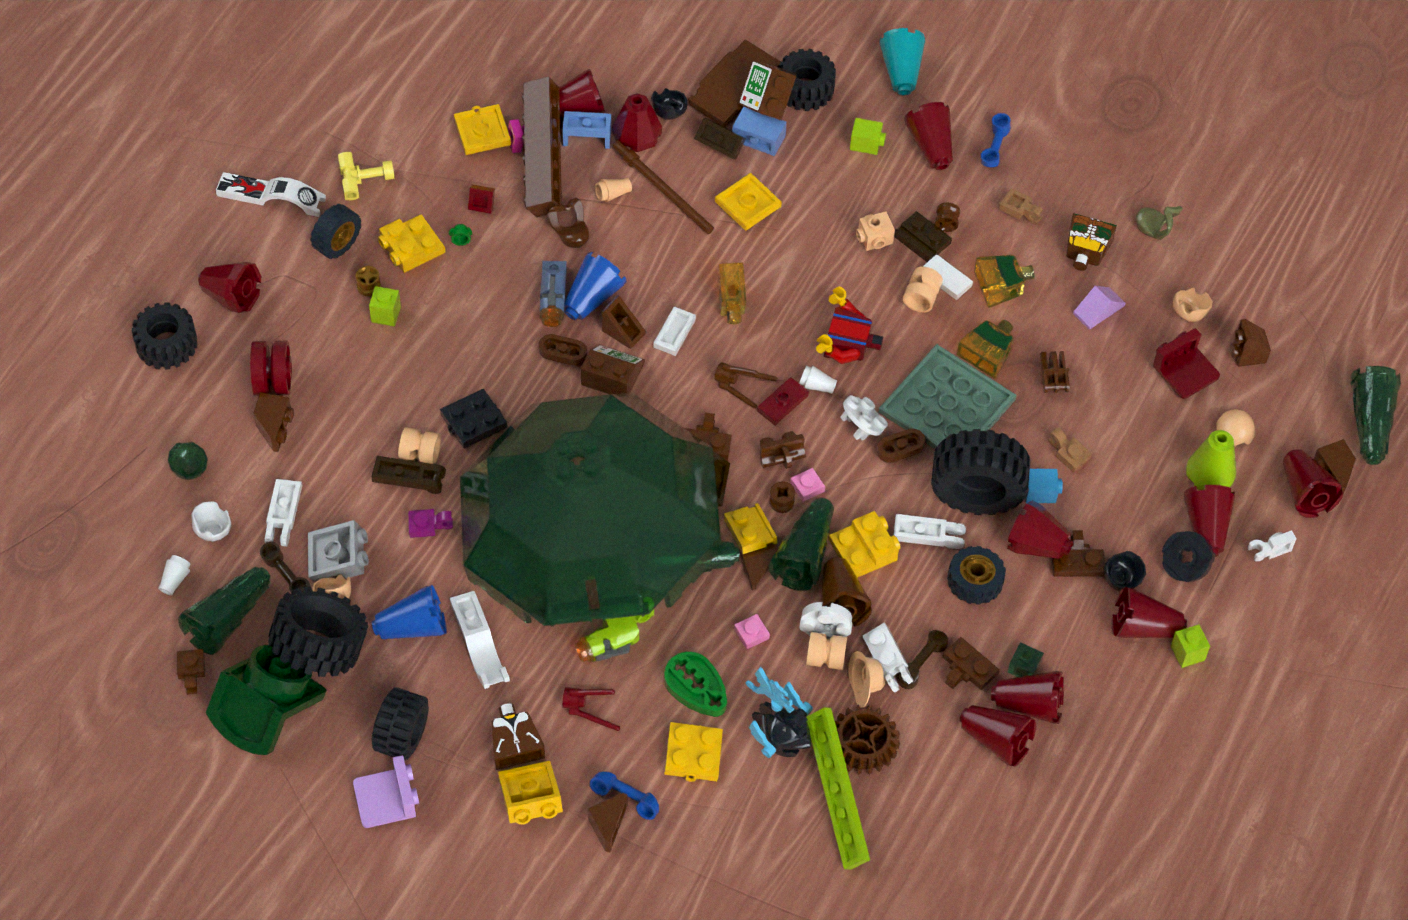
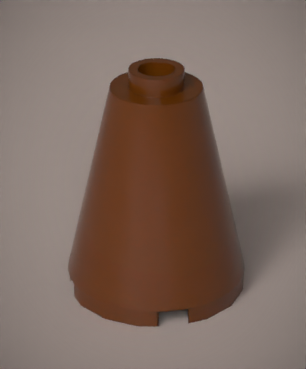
[821,557,872,627]

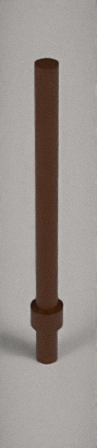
[612,140,714,234]

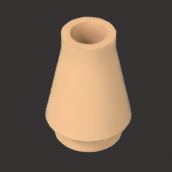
[595,178,632,202]

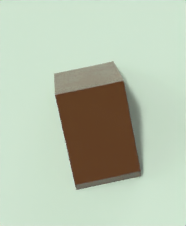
[602,295,647,348]
[588,793,628,853]

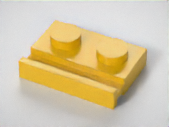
[724,503,777,554]

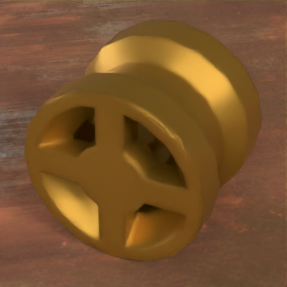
[355,266,381,296]

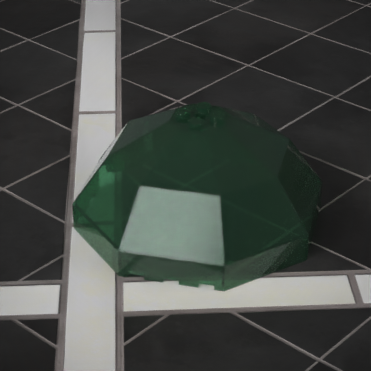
[460,392,723,627]

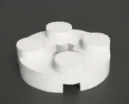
[799,602,852,639]

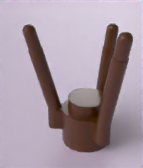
[714,362,778,409]

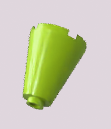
[1186,430,1236,490]

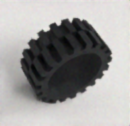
[268,587,368,677]

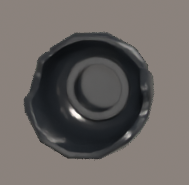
[651,88,688,120]
[1103,551,1146,591]

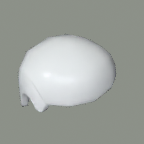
[191,501,231,542]

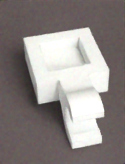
[1248,530,1297,561]

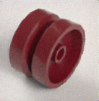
[250,340,292,396]

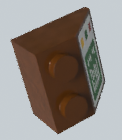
[737,59,797,121]
[581,344,645,400]

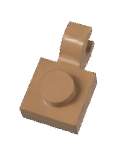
[999,188,1043,225]
[1048,427,1092,473]

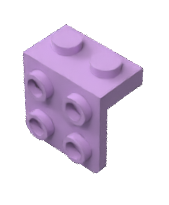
[353,755,419,828]

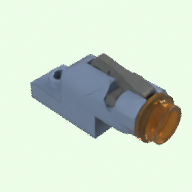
[539,261,567,327]

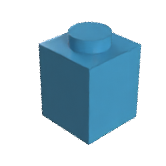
[1025,469,1063,503]

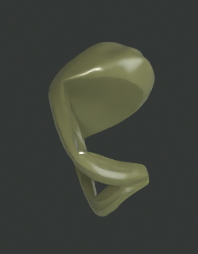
[1136,206,1183,240]

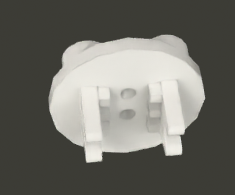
[840,395,888,440]

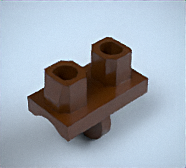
[759,431,806,469]

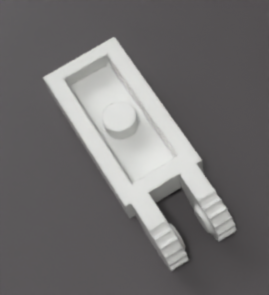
[265,479,302,547]
[894,514,966,549]
[863,623,914,693]

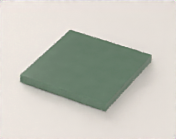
[879,344,1017,449]

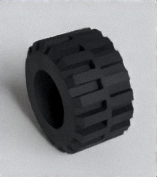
[779,49,836,111]
[132,302,198,370]
[372,687,429,761]

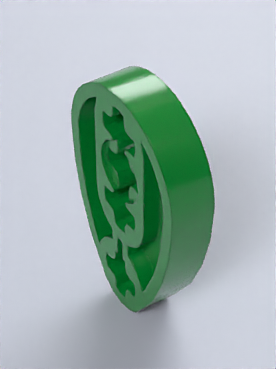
[664,652,727,717]

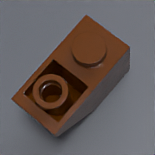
[1230,319,1271,367]
[253,392,294,452]
[1314,439,1356,500]

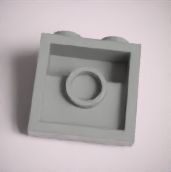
[308,520,369,581]

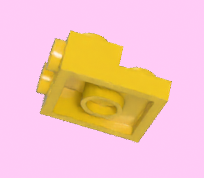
[378,214,446,273]
[829,511,900,578]
[498,761,563,825]

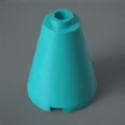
[879,28,925,95]

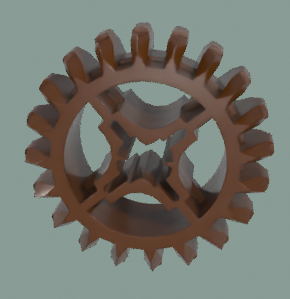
[835,704,900,775]

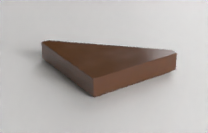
[739,535,786,590]

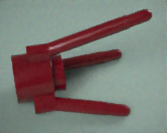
[562,687,620,731]

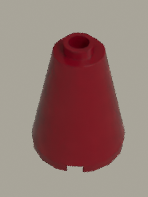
[559,69,606,119]
[904,102,953,170]
[1283,449,1343,518]
[1184,485,1235,557]
[1111,587,1187,638]
[991,671,1064,724]
[959,705,1037,767]

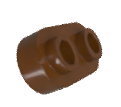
[539,334,587,366]
[877,429,925,463]

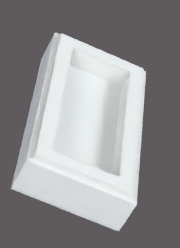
[923,254,973,300]
[653,307,696,356]

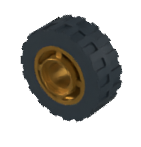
[310,204,362,259]
[947,546,1006,605]

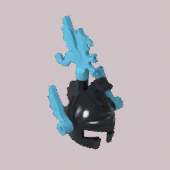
[745,667,813,758]

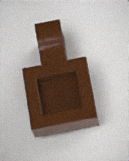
[177,649,205,695]

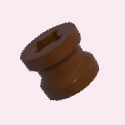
[935,202,960,232]
[769,481,795,513]

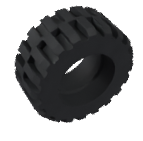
[931,429,1031,515]

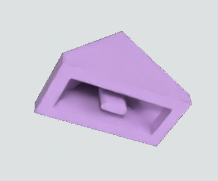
[1073,286,1126,330]

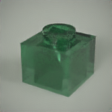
[1007,642,1044,677]

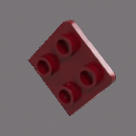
[1153,328,1220,399]

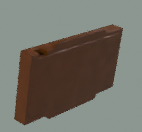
[688,39,781,127]

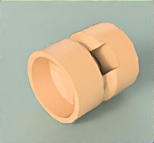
[903,267,943,313]
[398,427,441,464]
[806,632,847,670]

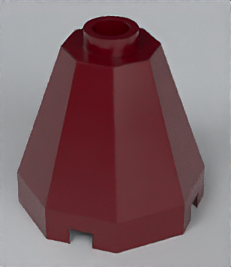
[612,93,662,152]
[198,262,262,313]
[1007,500,1073,559]

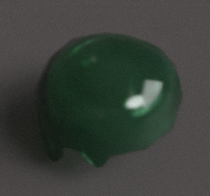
[168,442,208,480]

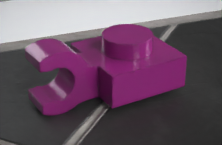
[408,509,453,538]

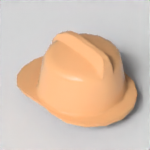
[848,651,886,709]

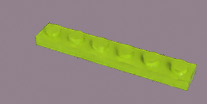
[806,707,870,869]

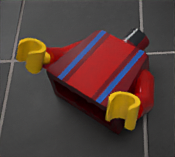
[816,286,884,364]

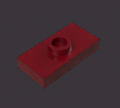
[757,377,809,426]

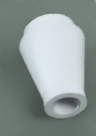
[799,366,837,394]
[158,555,191,596]

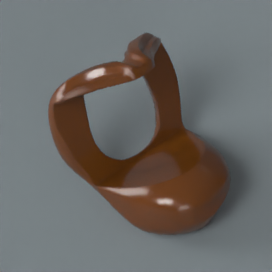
[547,197,589,248]

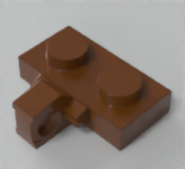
[679,412,732,461]
[1052,530,1105,577]
[942,637,1000,690]

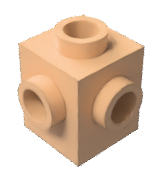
[856,212,895,251]

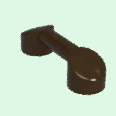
[260,542,311,594]
[897,630,948,689]

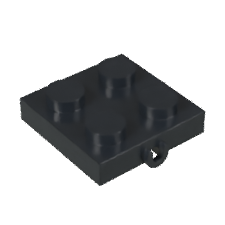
[440,388,508,449]

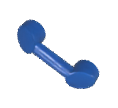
[981,113,1011,167]
[590,772,659,820]

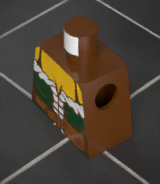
[1066,213,1117,271]

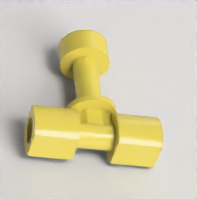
[338,152,395,200]

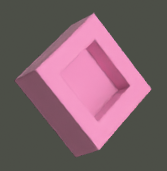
[790,468,825,502]
[734,614,770,649]

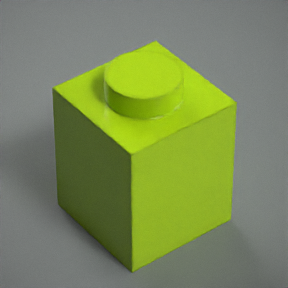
[850,118,886,155]
[369,286,401,326]
[1171,624,1210,668]

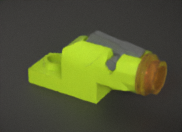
[575,595,654,662]

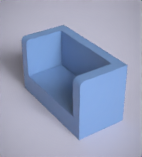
[732,107,787,156]
[563,111,611,149]

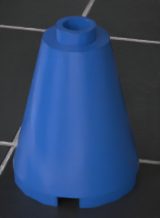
[564,252,626,321]
[372,585,447,639]

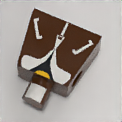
[491,703,545,770]

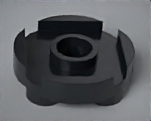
[1162,531,1215,583]

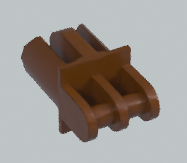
[1040,351,1070,393]

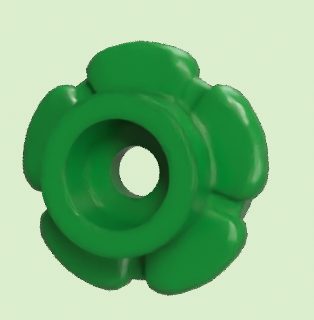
[449,224,472,246]

